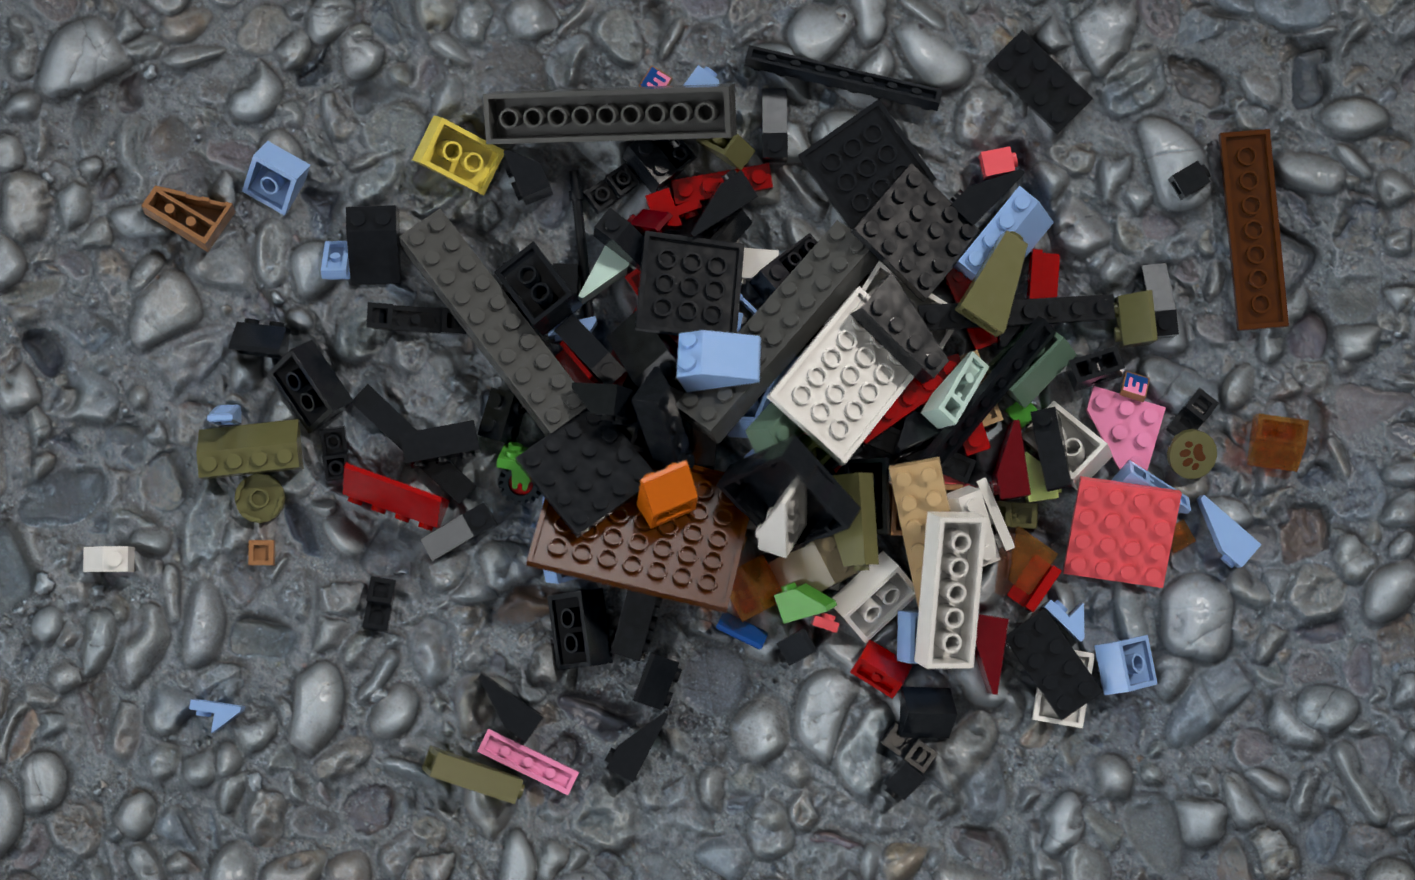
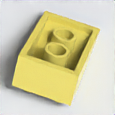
[412,116,505,196]

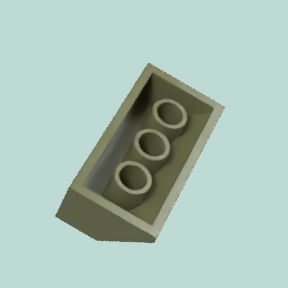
[196,419,304,479]

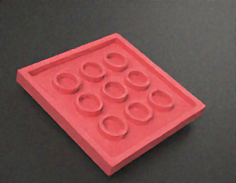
[1063,476,1182,588]

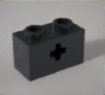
[1066,346,1125,392]

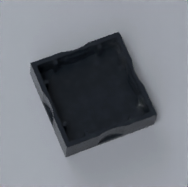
[717,435,861,553]

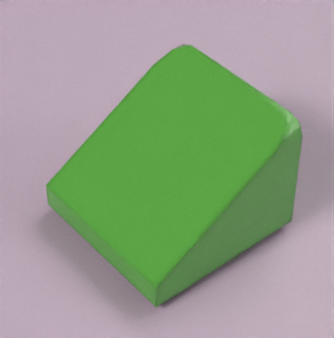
[1004,402,1038,429]

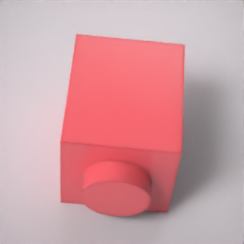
[978,146,1018,180]

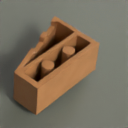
[141,185,235,252]

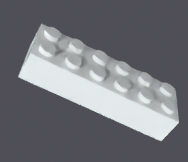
[914,511,987,669]

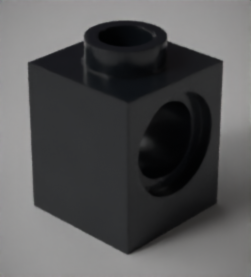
[1168,161,1211,200]

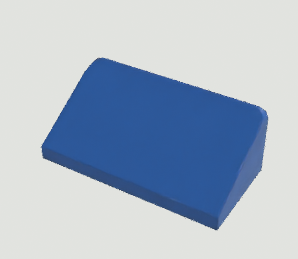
[716,612,768,650]

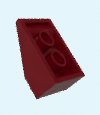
[988,420,1031,501]
[975,614,1009,695]

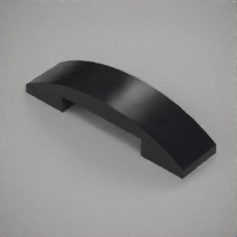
[366,302,467,334]

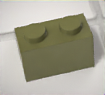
[1114,290,1158,348]

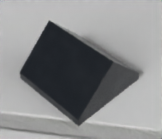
[899,686,957,738]

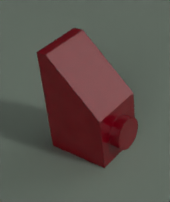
[627,209,673,236]

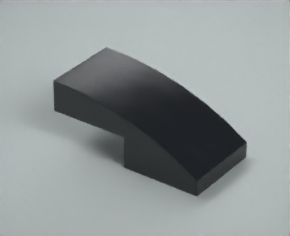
[1166,388,1219,436]
[362,576,396,633]
[880,722,938,774]

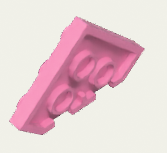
[1086,386,1166,471]

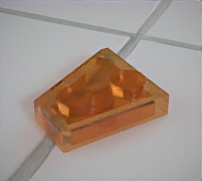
[1008,526,1058,595]

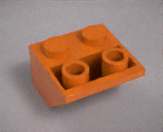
[637,460,698,529]

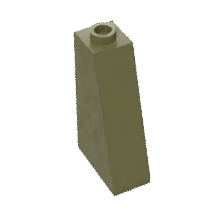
[955,231,1028,337]
[833,473,879,571]
[422,745,524,804]

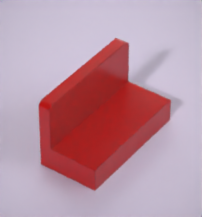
[1027,249,1060,299]
[555,341,601,384]
[1007,555,1062,612]
[850,640,912,699]

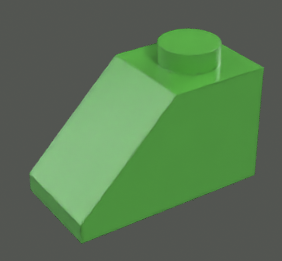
[774,582,837,624]

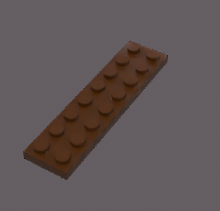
[1219,129,1289,331]

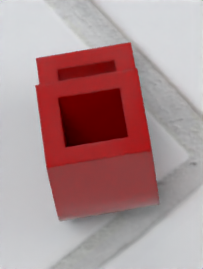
[645,187,702,230]

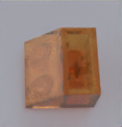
[1247,414,1309,472]
[730,554,782,622]

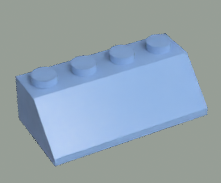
[954,186,1054,281]

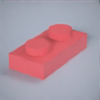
[811,612,840,633]

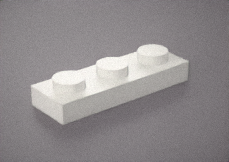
[975,477,1015,552]

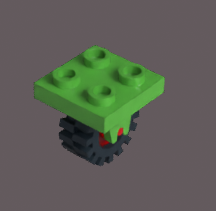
[496,442,541,505]

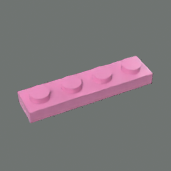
[477,728,579,795]

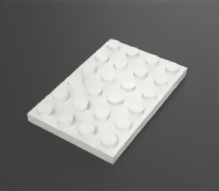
[767,286,914,465]

